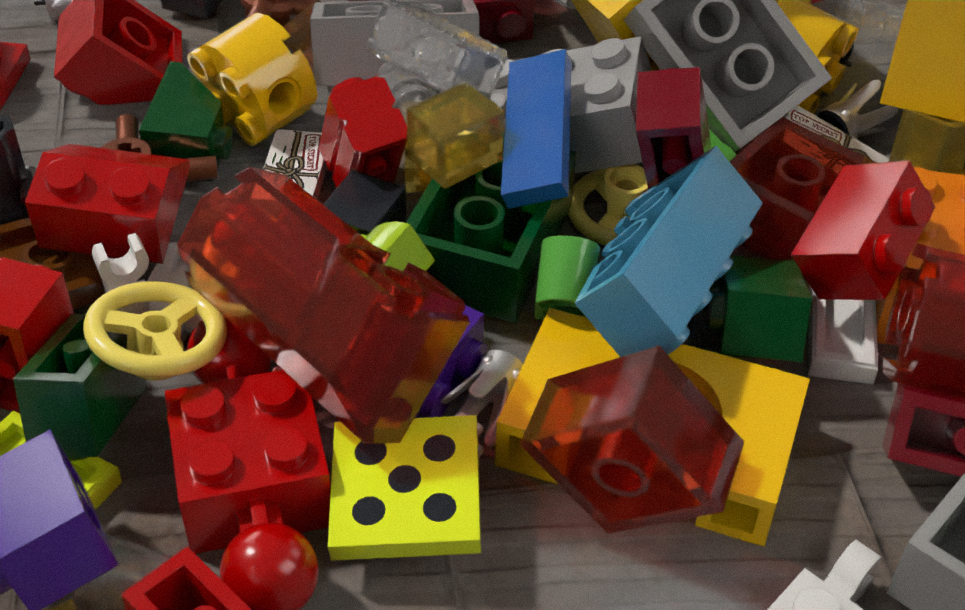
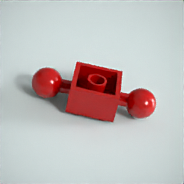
[164,309,331,610]

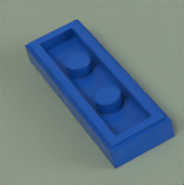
[501,49,572,209]

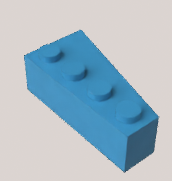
[575,146,763,366]

